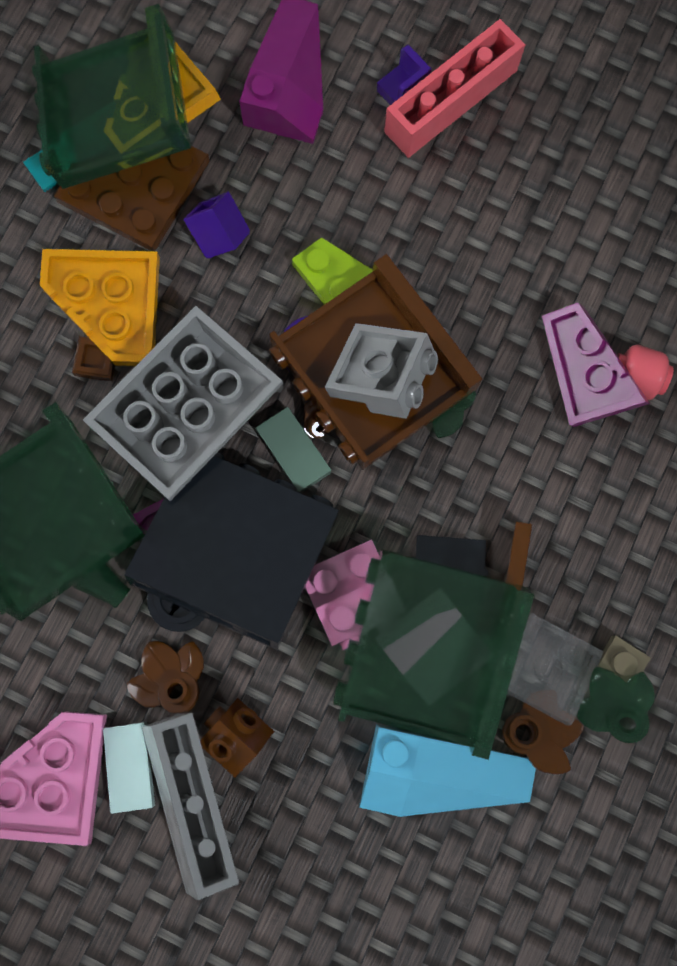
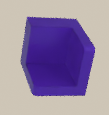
[376,44,432,105]
[183,191,250,258]

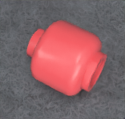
[617,344,674,400]

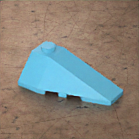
[359,724,536,817]

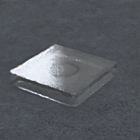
[495,613,604,726]

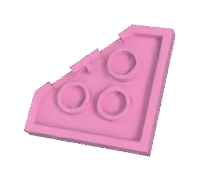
[0,711,107,846]

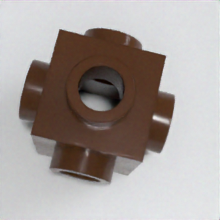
[200,698,275,778]

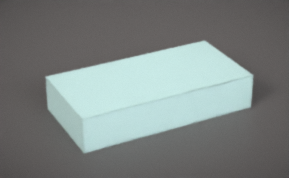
[103,722,155,814]

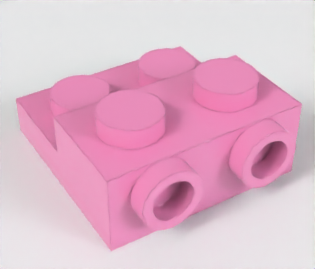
[305,539,407,650]

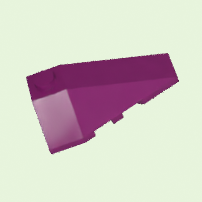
[239,0,323,144]

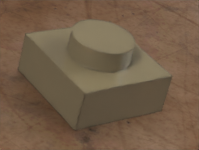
[592,636,651,693]

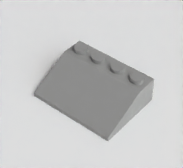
[83,306,283,501]

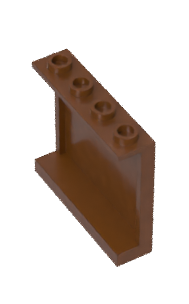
[268,254,482,470]

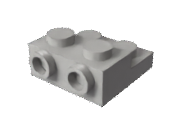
[325,323,438,419]

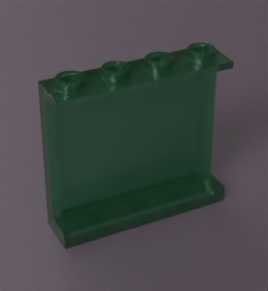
[32,3,191,189]
[0,402,145,621]
[333,549,534,760]

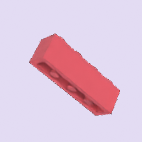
[384,19,525,158]

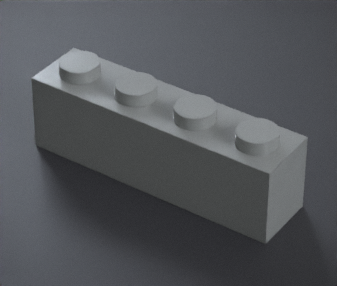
[142,713,239,900]

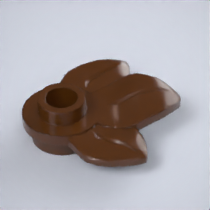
[127,641,204,714]
[502,690,584,774]

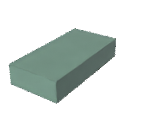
[255,407,332,493]

